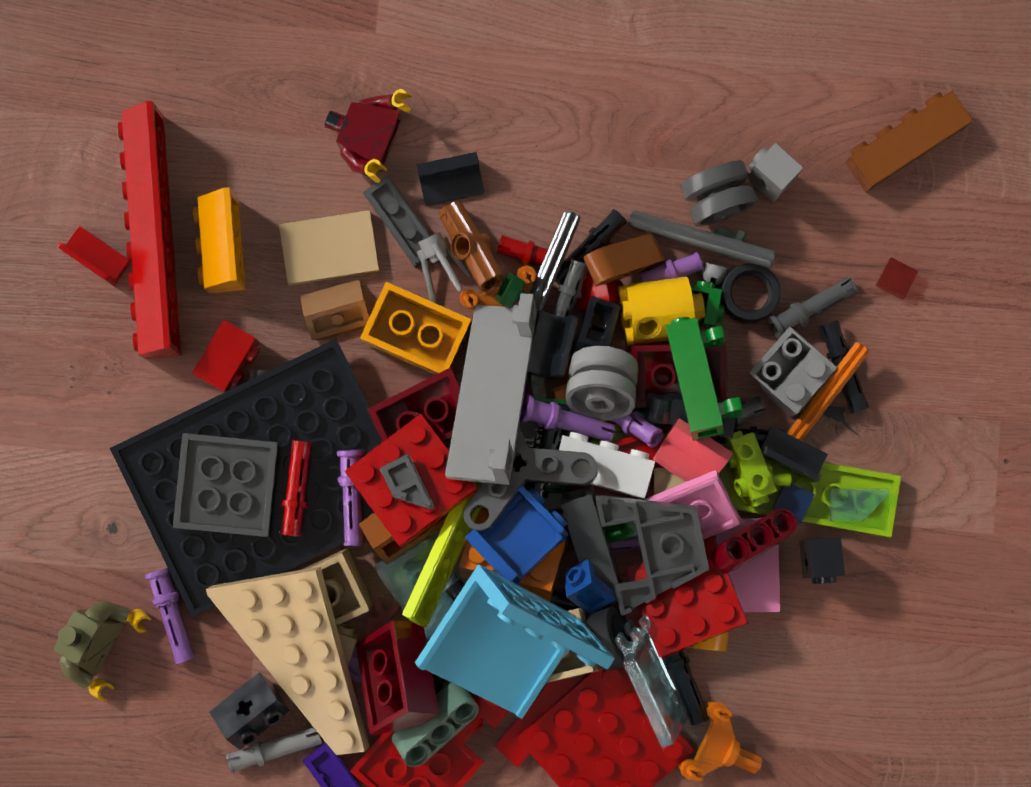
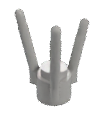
[416,232,472,304]

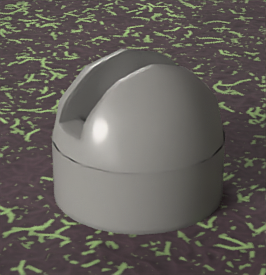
[702,262,729,286]

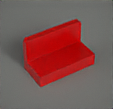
[56,226,131,286]

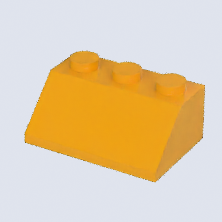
[193,187,246,293]

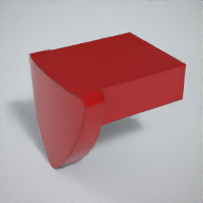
[576,275,624,312]

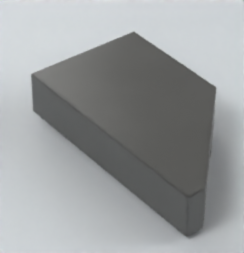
[380,454,435,510]

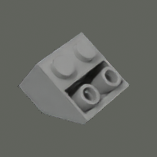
[748,327,837,417]

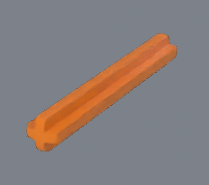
[787,342,869,441]

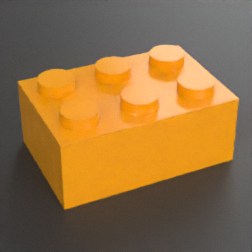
[360,282,472,375]

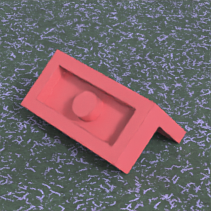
[653,418,733,482]

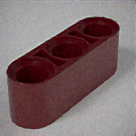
[712,508,797,573]

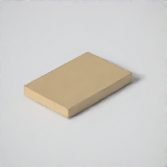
[279,210,380,286]

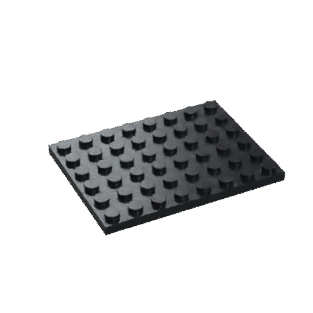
[110,339,383,617]

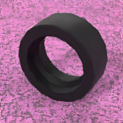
[720,263,780,323]
[585,606,636,671]

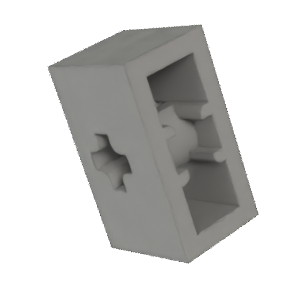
[747,143,803,203]

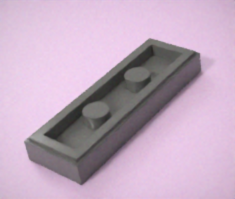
[363,175,430,268]

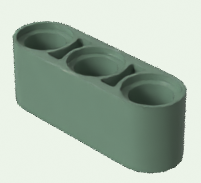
[392,683,479,767]

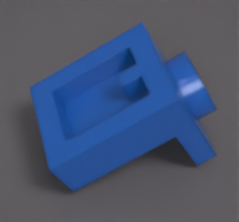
[564,559,615,614]

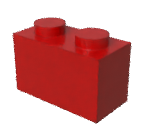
[192,320,260,392]

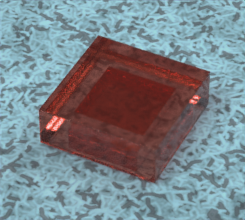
[875,257,918,299]

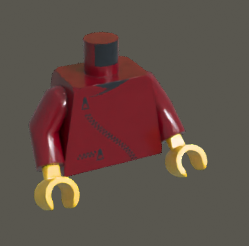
[325,89,413,183]

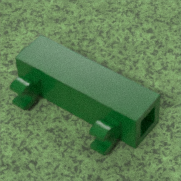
[665,317,743,441]

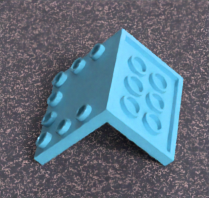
[415,564,615,719]

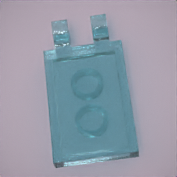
[615,615,688,747]

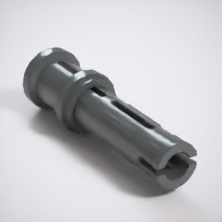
[767,276,858,339]

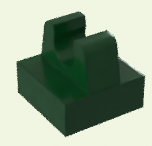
[494,272,529,309]

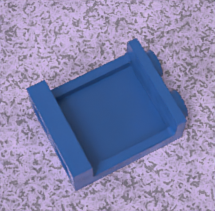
[465,485,569,585]

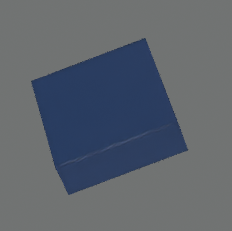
[772,483,815,523]

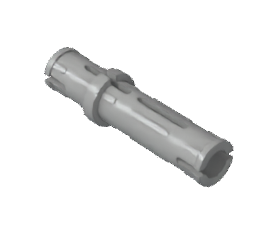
[226,727,323,773]

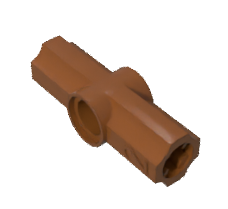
[439,201,504,291]

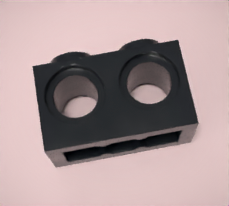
[569,296,621,363]

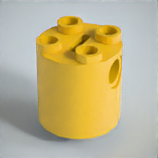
[618,277,705,346]

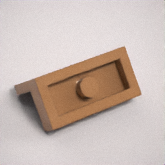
[300,280,370,340]

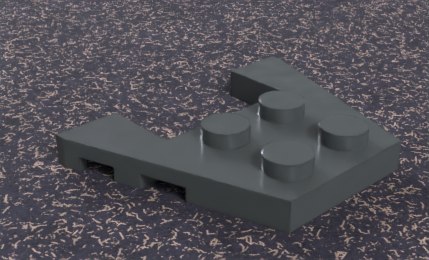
[595,495,709,616]

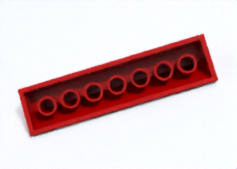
[118,101,182,359]

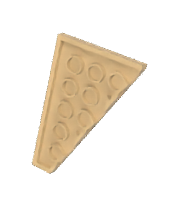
[206,567,369,755]

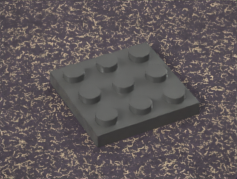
[173,433,279,537]

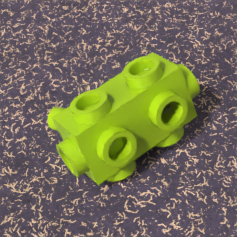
[723,431,791,508]

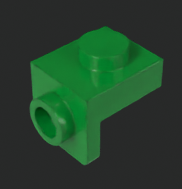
[691,281,725,329]

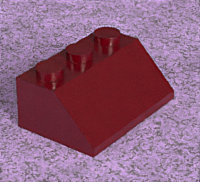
[356,620,439,735]

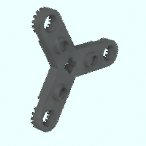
[464,426,598,532]

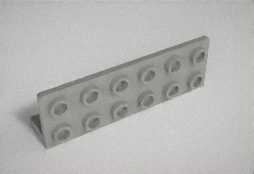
[445,293,537,485]

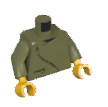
[54,601,152,701]

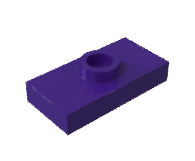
[302,743,362,787]

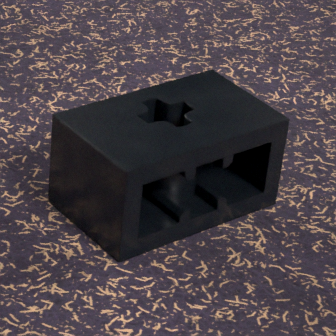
[799,537,845,584]
[210,672,290,750]

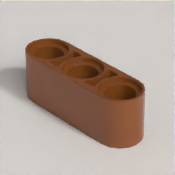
[583,233,666,286]

